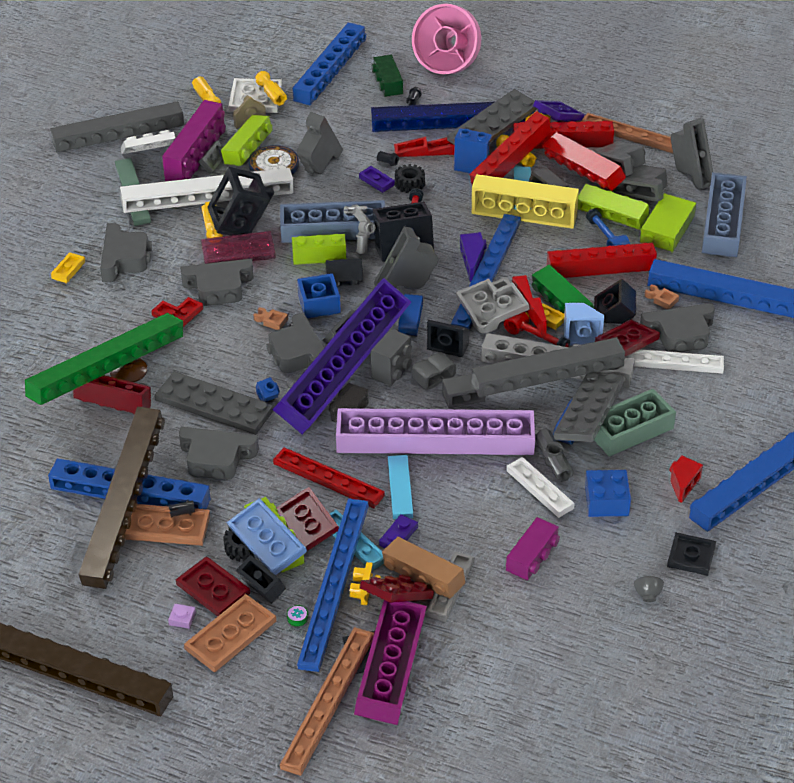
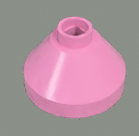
[412,4,481,75]

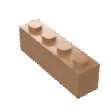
[382,537,465,599]

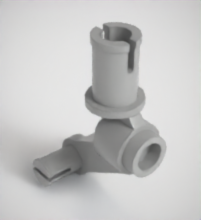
[343,204,375,254]

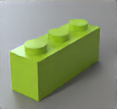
[292,234,346,265]

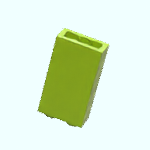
[640,193,696,252]

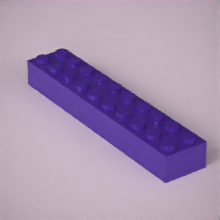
[272,278,411,434]

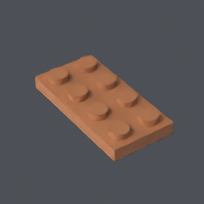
[125,504,210,546]
[184,594,276,672]

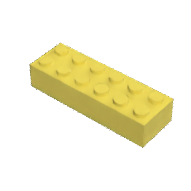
[472,174,579,229]

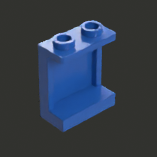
[454,128,492,173]

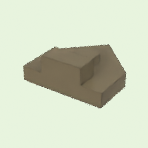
[233,95,266,129]

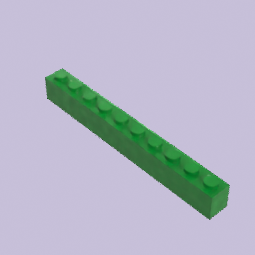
[25,313,183,405]

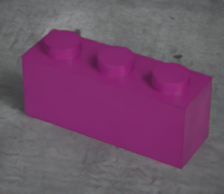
[506,517,560,580]

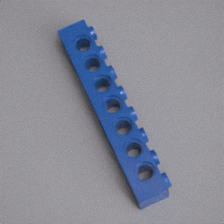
[292,22,366,105]
[48,458,211,509]

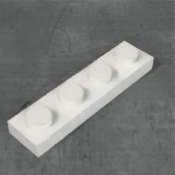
[507,457,575,518]

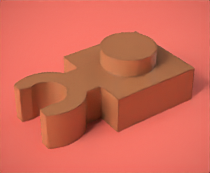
[645,285,679,309]
[253,307,288,330]

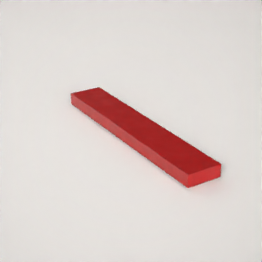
[273,447,385,508]

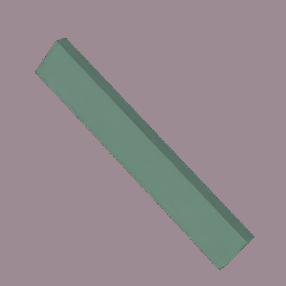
[115,158,151,226]

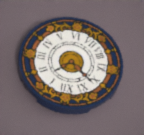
[249,145,299,175]

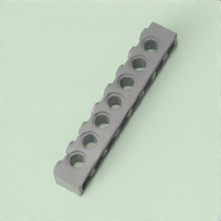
[481,333,635,388]

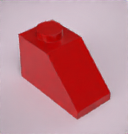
[669,455,703,503]

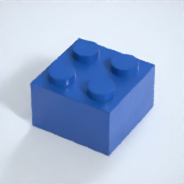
[297,273,341,318]
[585,470,631,517]

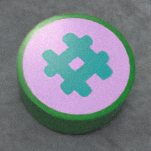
[287,605,308,626]

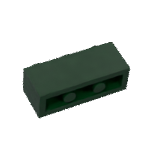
[371,54,403,97]

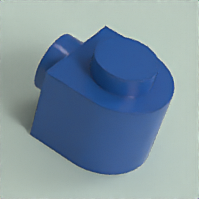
[256,377,280,402]

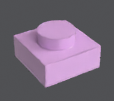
[168,604,196,629]

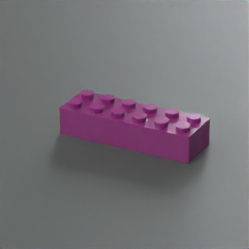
[162,100,226,182]
[354,600,427,725]

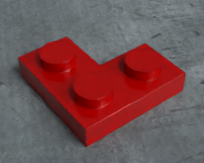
[151,297,203,327]

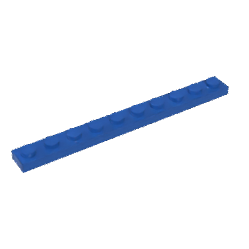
[451,214,521,329]
[297,499,369,672]

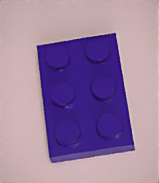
[533,100,585,122]

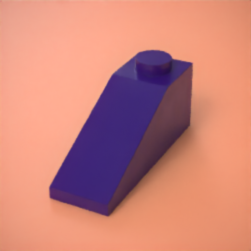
[460,232,487,282]

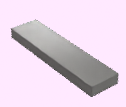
[426,552,474,622]

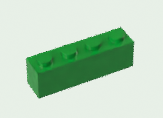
[532,265,594,313]

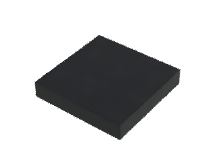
[667,532,716,576]

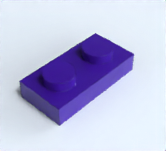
[359,166,395,193]
[379,514,418,548]

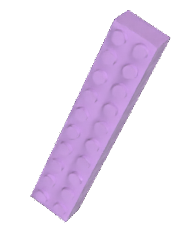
[336,408,535,455]

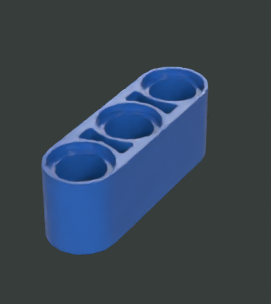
[398,294,423,336]

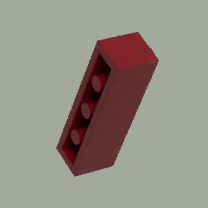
[73,375,151,415]

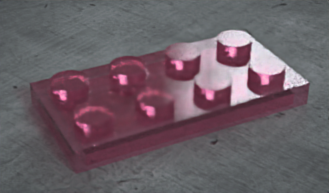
[201,231,276,264]

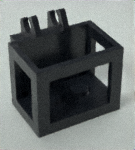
[207,167,274,240]
[372,202,434,262]

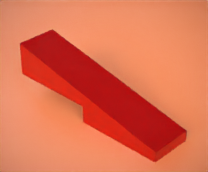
[394,137,455,157]
[512,275,547,336]

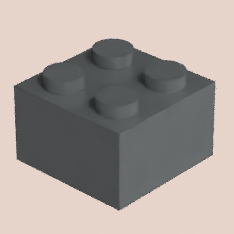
[371,329,412,386]

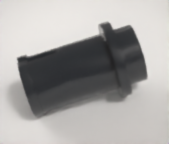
[406,87,422,106]
[377,151,399,166]
[169,499,195,518]

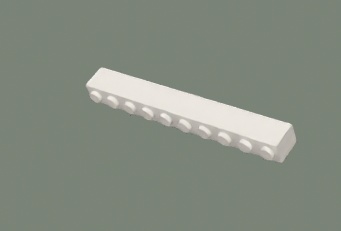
[120,168,293,213]

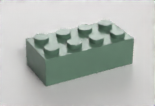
[594,389,676,457]

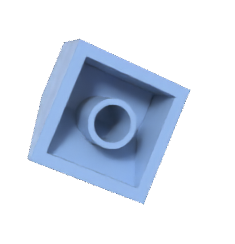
[563,303,604,346]

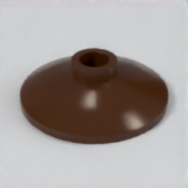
[110,358,147,382]

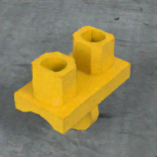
[350,562,381,605]

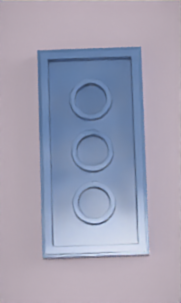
[226,498,307,575]

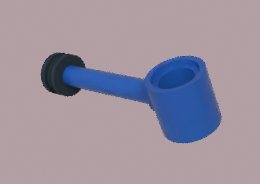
[586,209,630,246]

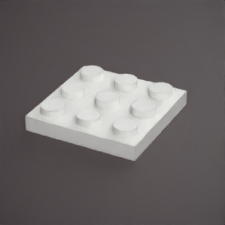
[228,78,282,113]
[121,130,175,154]

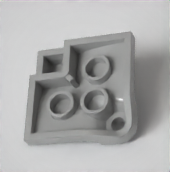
[456,277,530,333]

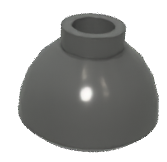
[634,576,664,602]

